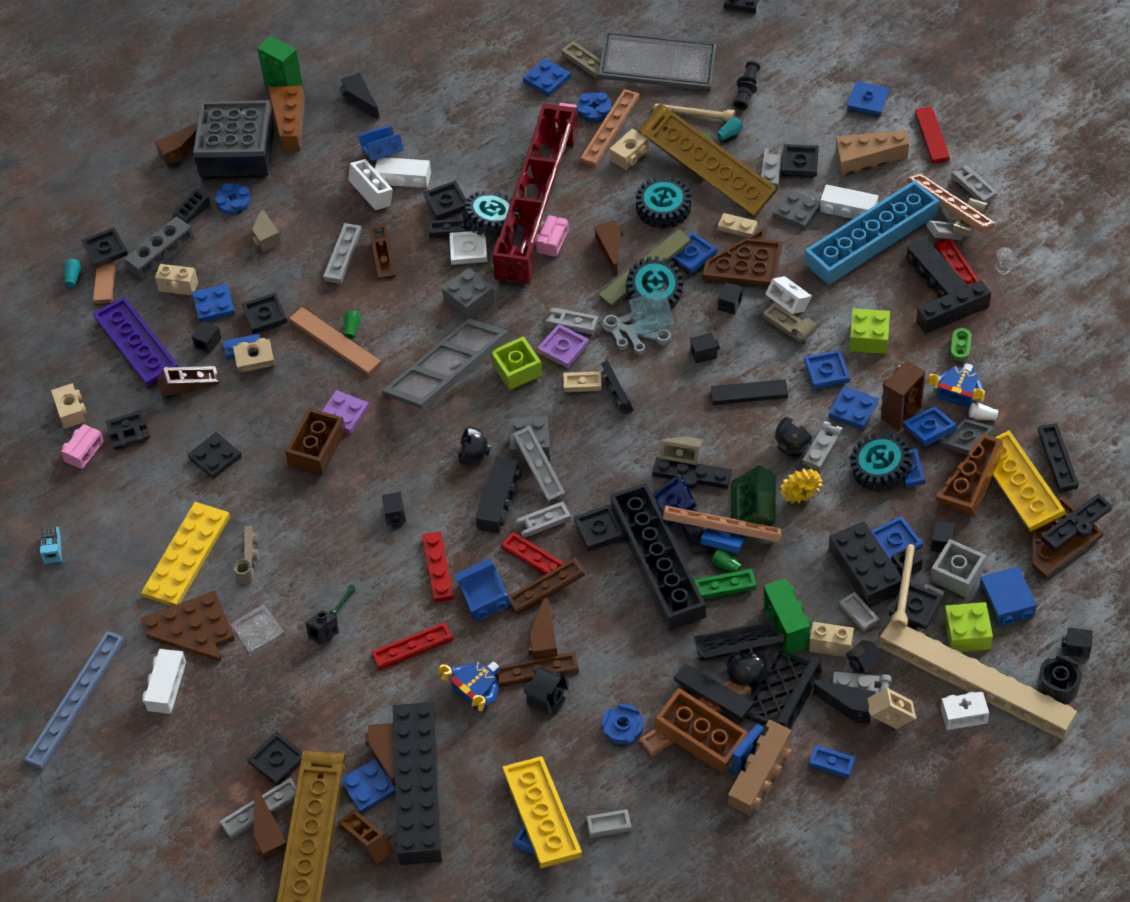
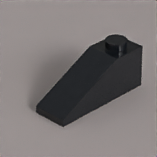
[340,73,379,119]
[813,680,876,723]

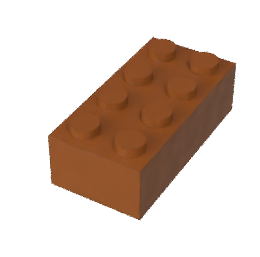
[653,688,748,774]

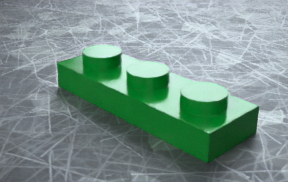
[694,569,757,600]

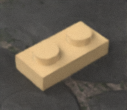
[718,213,758,238]
[564,371,602,392]

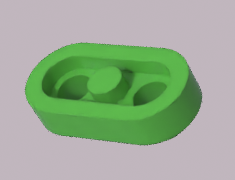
[950,328,972,362]

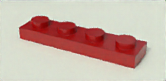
[422,531,454,603]

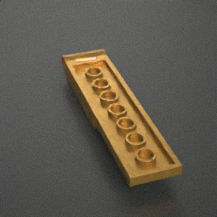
[638,103,778,217]
[277,750,346,902]

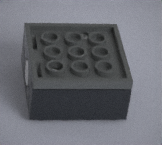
[194,100,275,177]

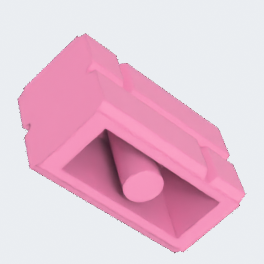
[534,215,569,257]
[61,424,104,469]

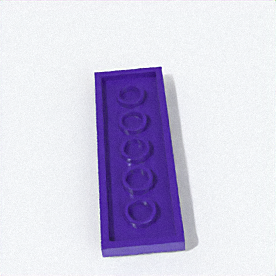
[93,296,179,386]

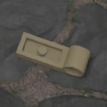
[952,198,988,237]
[763,303,816,343]
[234,525,258,585]

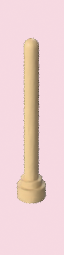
[653,104,735,123]
[891,544,915,629]

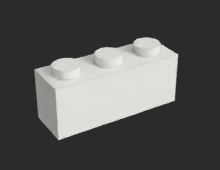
[375,157,431,188]
[348,159,393,210]
[820,185,878,219]
[142,649,186,714]

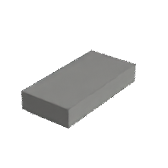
[926,221,963,240]
[838,592,880,633]
[586,809,632,838]

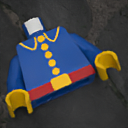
[926,364,985,409]
[437,661,501,712]

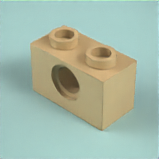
[610,129,649,170]
[155,264,198,296]
[233,338,275,373]
[51,383,87,429]
[809,622,854,657]
[867,688,916,729]

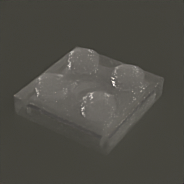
[230,604,285,656]

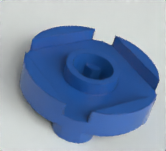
[577,92,611,122]
[215,183,251,215]
[602,704,644,745]

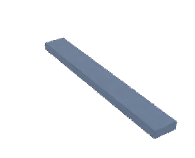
[24,631,125,770]

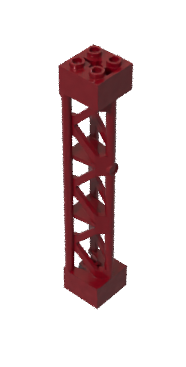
[492,103,578,285]

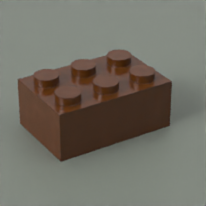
[880,360,926,430]
[285,408,346,475]

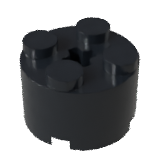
[1037,656,1082,705]
[524,667,569,715]

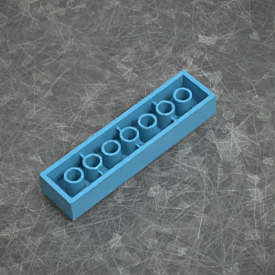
[805,180,939,285]

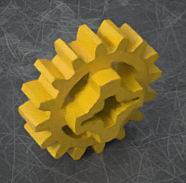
[780,469,823,504]

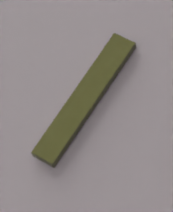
[599,230,691,308]

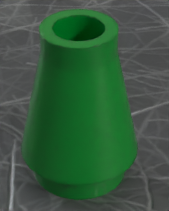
[343,310,361,339]
[711,549,742,572]

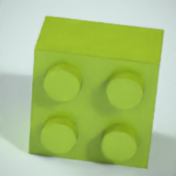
[849,308,890,354]
[491,336,542,390]
[944,602,993,652]

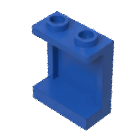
[358,125,404,161]
[455,558,512,621]
[979,566,1037,626]

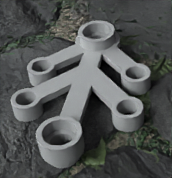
[602,311,671,355]

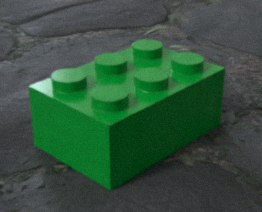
[257,36,303,87]
[763,578,812,654]

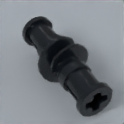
[733,61,761,110]

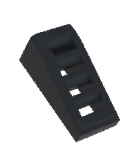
[173,188,211,223]

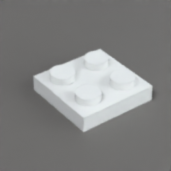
[450,231,488,265]

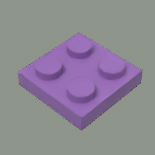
[537,324,589,368]
[322,390,370,434]

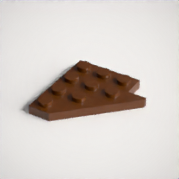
[703,228,783,286]
[1032,496,1104,580]
[140,590,235,661]

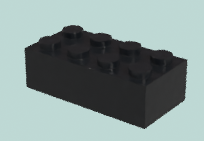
[829,521,902,607]

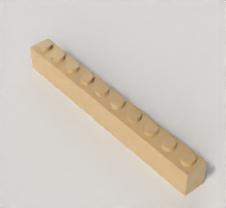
[879,621,1077,740]

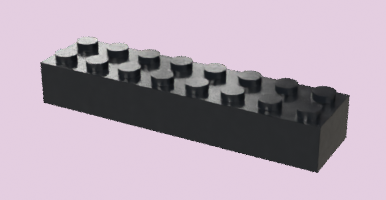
[610,483,706,630]
[393,702,443,865]

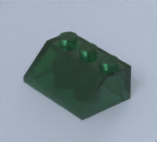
[731,465,776,526]

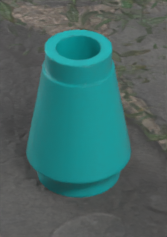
[717,117,743,141]
[64,259,82,287]

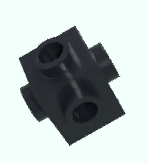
[305,610,339,645]

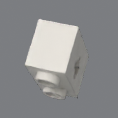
[765,277,812,314]
[941,692,989,730]

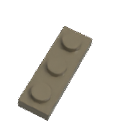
[561,41,609,79]

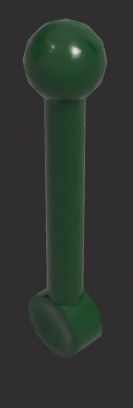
[329,585,356,616]

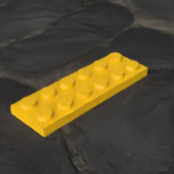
[993,430,1066,532]
[141,502,230,606]
[502,756,582,868]

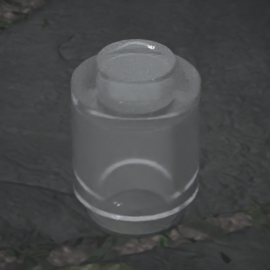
[995,247,1015,274]

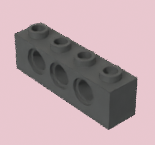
[124,217,194,280]

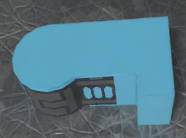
[40,527,62,564]

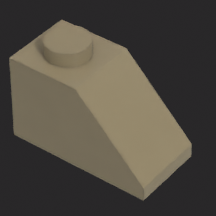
[252,210,282,253]
[659,436,703,465]

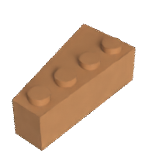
[836,130,909,177]
[728,720,792,816]

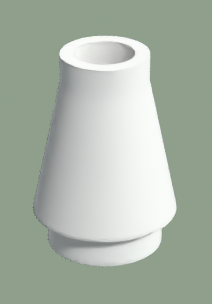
[969,402,998,421]

